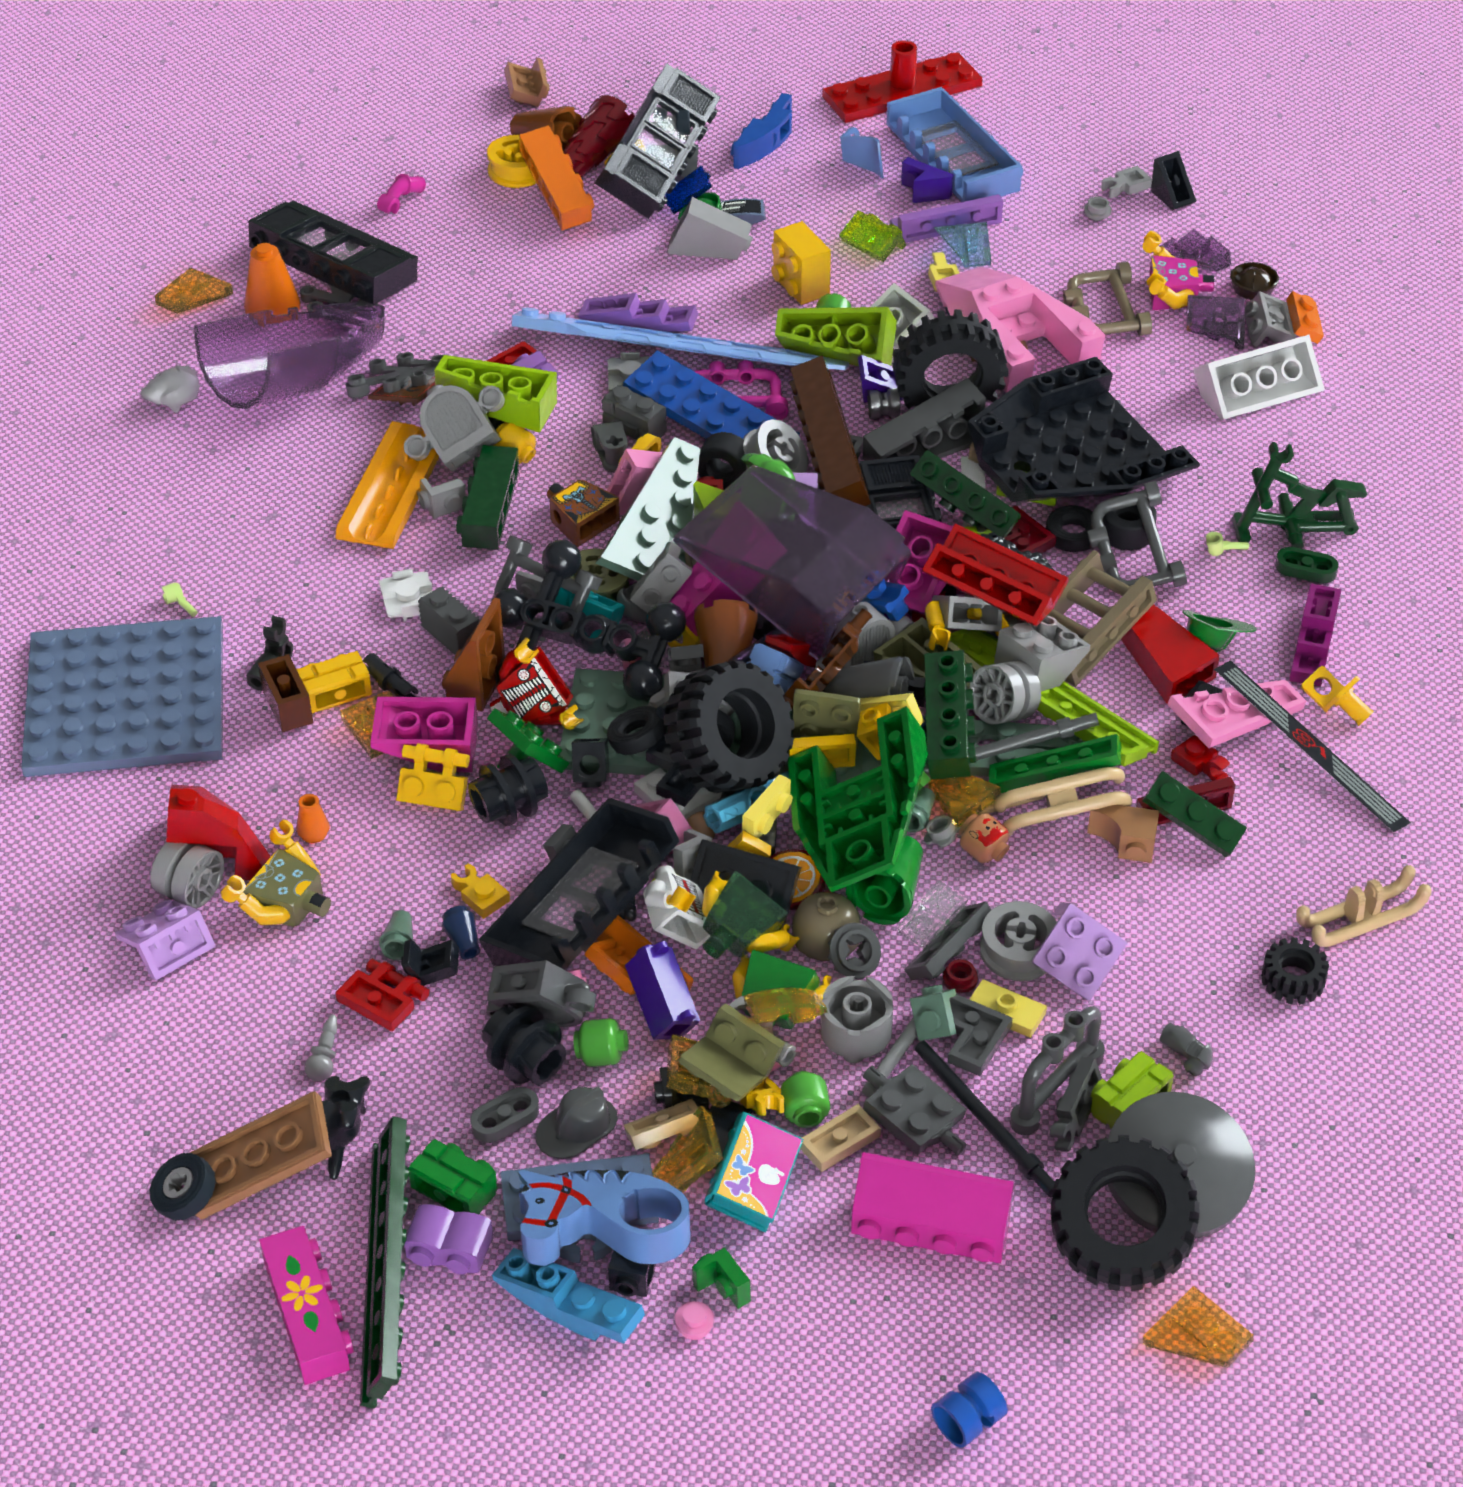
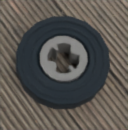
[149,1153,216,1221]

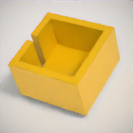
[771,221,831,305]

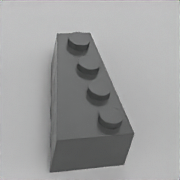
[862,378,986,460]

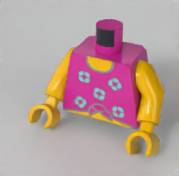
[1142,231,1214,310]

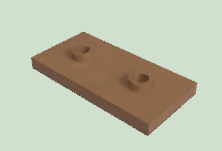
[189,1091,332,1220]

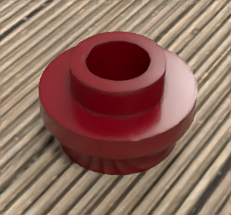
[943,959,978,993]

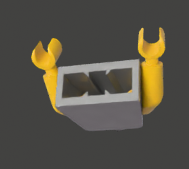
[925,595,1010,651]

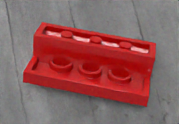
[922,523,1069,627]

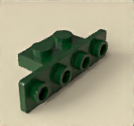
[910,450,1021,538]

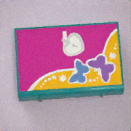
[705,1112,804,1233]

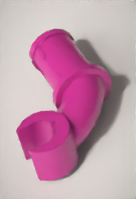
[377,174,426,214]

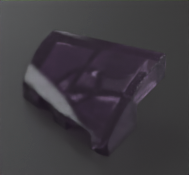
[1159,229,1231,271]
[1186,295,1245,349]

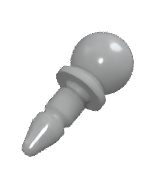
[304,1014,337,1081]

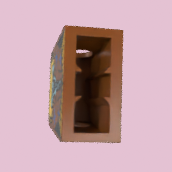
[547,480,620,547]

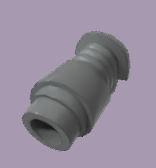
[1160,1023,1213,1076]

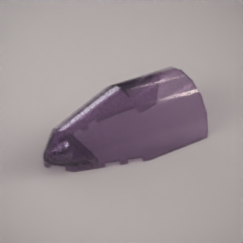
[194,303,385,409]

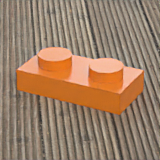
[1286,291,1324,344]

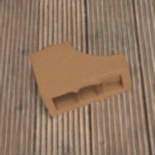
[1087,805,1159,863]

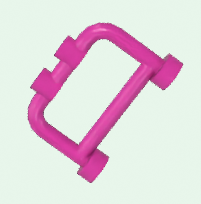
[694,360,789,420]

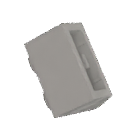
[994,616,1091,691]

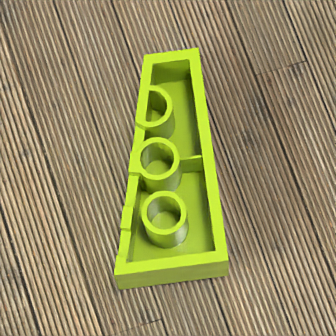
[775,307,897,367]
[435,355,557,433]

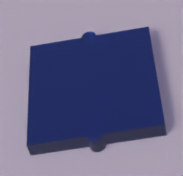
[665,165,712,215]

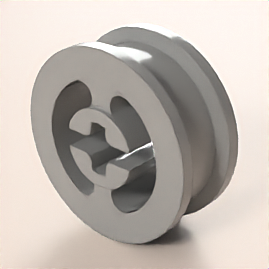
[743,419,808,473]
[980,901,1056,981]

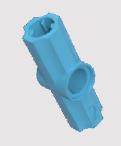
[703,771,789,833]

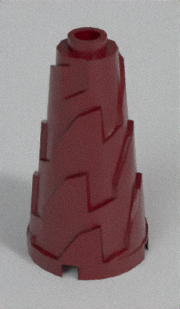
[563,95,635,177]

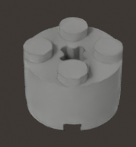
[820,976,893,1063]

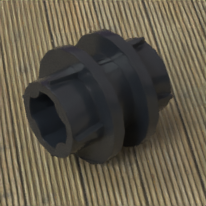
[468,753,548,826]
[482,1003,566,1087]

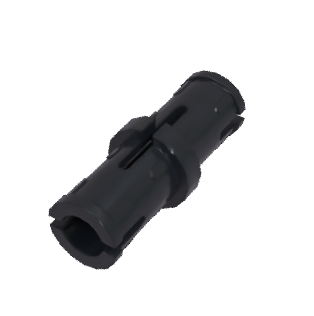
[363,653,418,697]

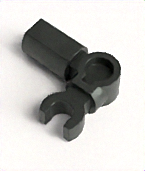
[246,615,293,691]

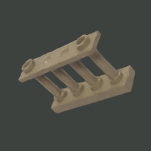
[1047,550,1157,687]

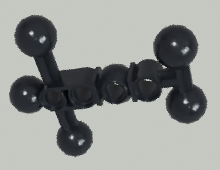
[490,540,686,701]

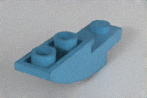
[492,1248,645,1344]

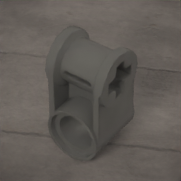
[591,420,628,473]

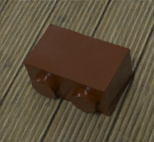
[258,654,313,733]

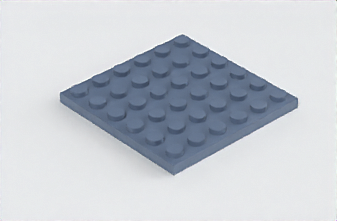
[21,616,223,777]

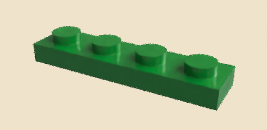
[988,734,1121,795]

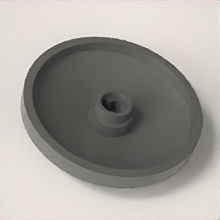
[1107,1092,1255,1238]

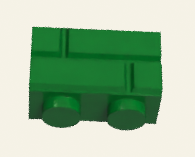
[409,1139,498,1214]

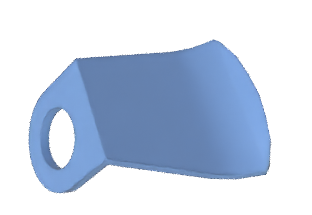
[840,127,884,179]

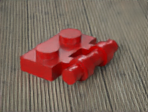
[335,958,430,1032]

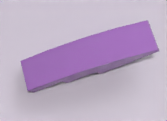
[578,293,698,332]

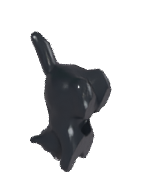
[322,1076,371,1181]

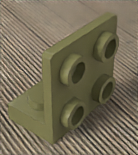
[793,689,861,749]
[678,1003,785,1102]

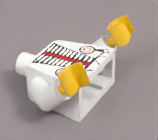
[643,865,750,949]

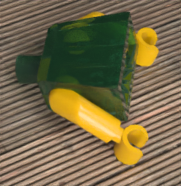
[702,871,799,959]

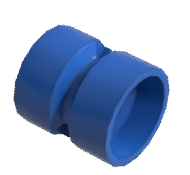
[931,1372,1008,1448]

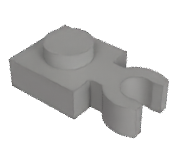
[1101,165,1152,198]

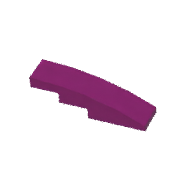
[1289,583,1342,687]

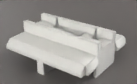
[379,569,433,622]

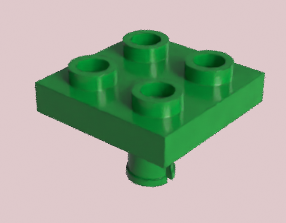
[487,708,570,773]

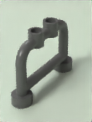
[1087,480,1187,587]
[493,535,603,642]
[1010,1006,1105,1135]

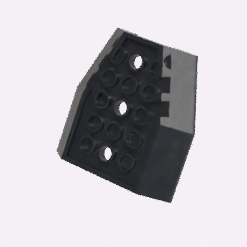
[968,356,1200,502]

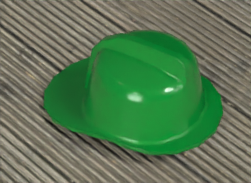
[1182,610,1257,652]

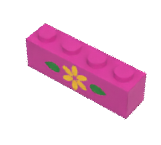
[259,1225,354,1385]

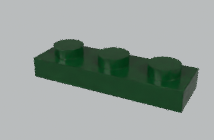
[1142,771,1247,858]

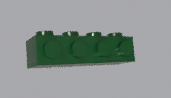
[456,445,519,550]
[925,650,977,780]

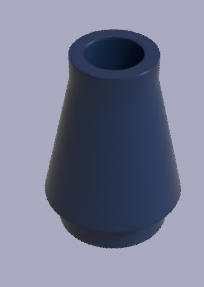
[442,906,481,960]

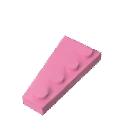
[1167,680,1306,748]

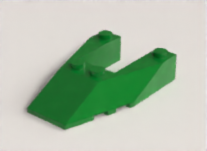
[788,706,928,892]

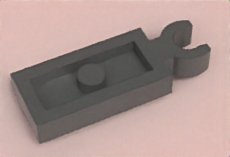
[1049,1056,1102,1152]

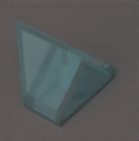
[933,222,991,268]

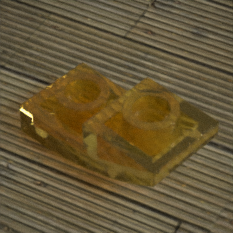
[743,988,828,1024]

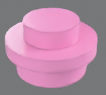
[675,1301,714,1340]

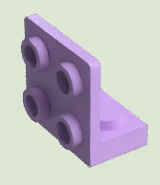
[115,899,216,980]
[1032,903,1128,1000]

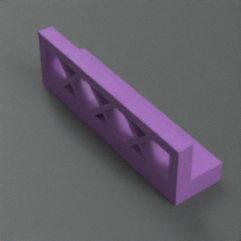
[889,195,1004,244]

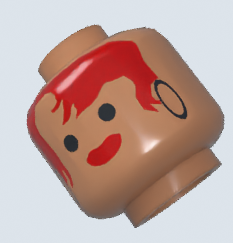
[959,813,1010,863]

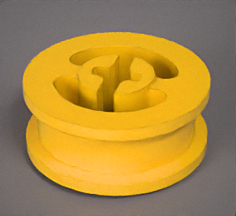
[487,135,536,188]

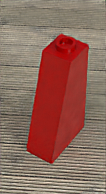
[1121,604,1220,703]

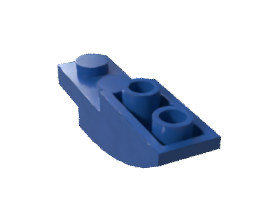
[731,93,792,169]

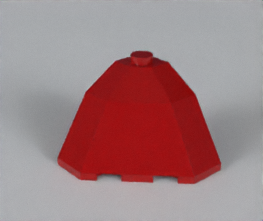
[166,785,270,881]

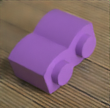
[404,1204,494,1274]

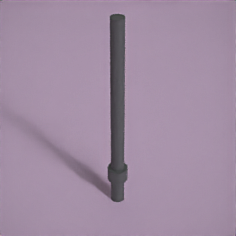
[924,712,1099,775]

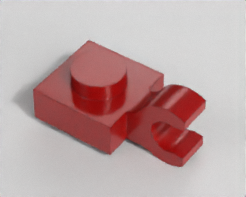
[1171,735,1230,781]

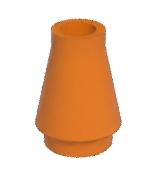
[296,794,330,843]

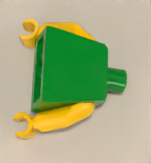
[732,950,832,1030]

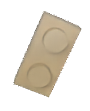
[623,1099,705,1150]
[800,1104,881,1172]

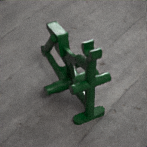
[1232,442,1368,549]

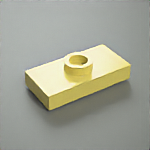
[969,979,1047,1038]

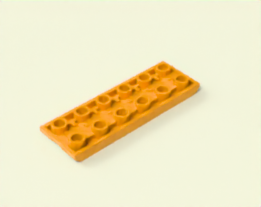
[335,421,439,549]

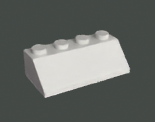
[1193,335,1325,420]

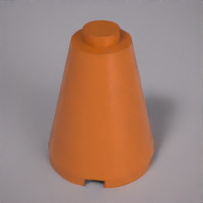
[244,243,301,324]

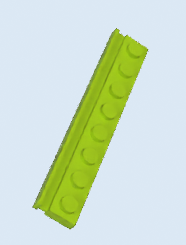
[950,629,1159,767]

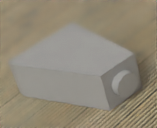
[667,197,753,260]

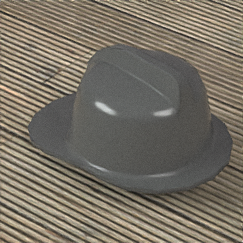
[535,1087,618,1159]

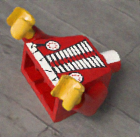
[490,638,584,730]

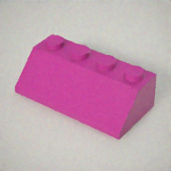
[851,1152,1014,1264]

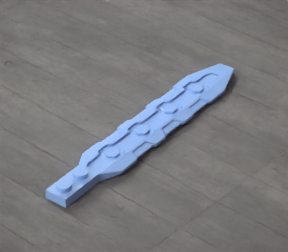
[512,308,849,371]

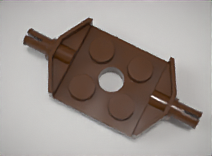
[783,608,872,710]

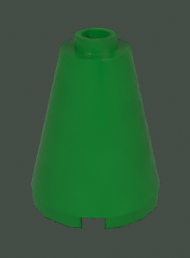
[846,836,923,925]

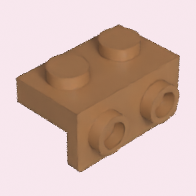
[504,58,549,107]

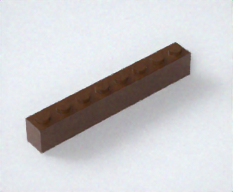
[789,355,871,517]

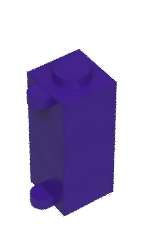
[625,941,701,1039]

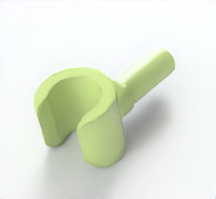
[1206,532,1249,556]
[162,583,198,617]

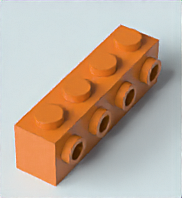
[519,125,594,231]

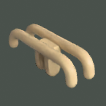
[994,767,1132,837]
[1296,865,1432,948]

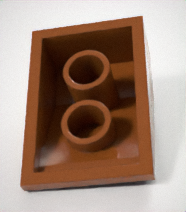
[442,598,505,712]

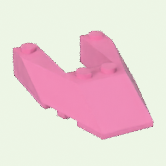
[935,266,1106,393]

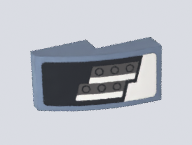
[721,198,766,225]

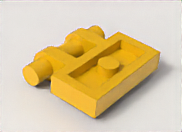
[396,743,470,811]

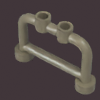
[1063,261,1152,336]

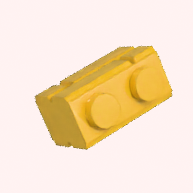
[296,651,372,713]

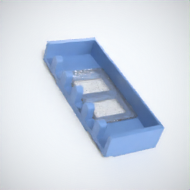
[886,87,1023,202]

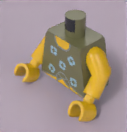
[221,820,331,927]

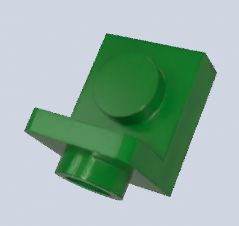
[692,1247,751,1309]

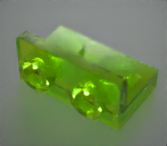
[839,210,906,262]

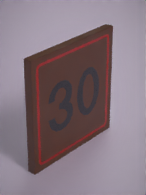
[368,376,435,406]

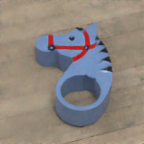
[519,1170,691,1266]

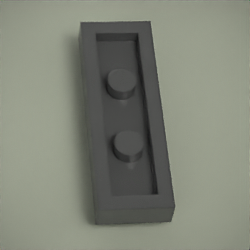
[904,902,991,981]

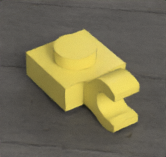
[928,252,960,292]

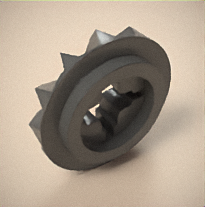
[827,923,881,979]

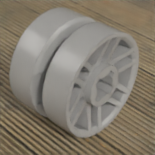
[969,661,1041,724]
[150,842,224,909]

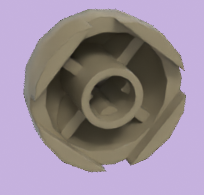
[792,891,861,961]

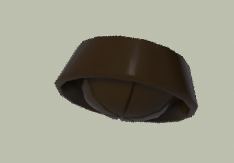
[1230,262,1279,300]

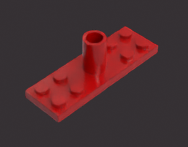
[822,40,983,123]

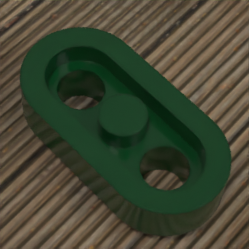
[1275,547,1339,584]

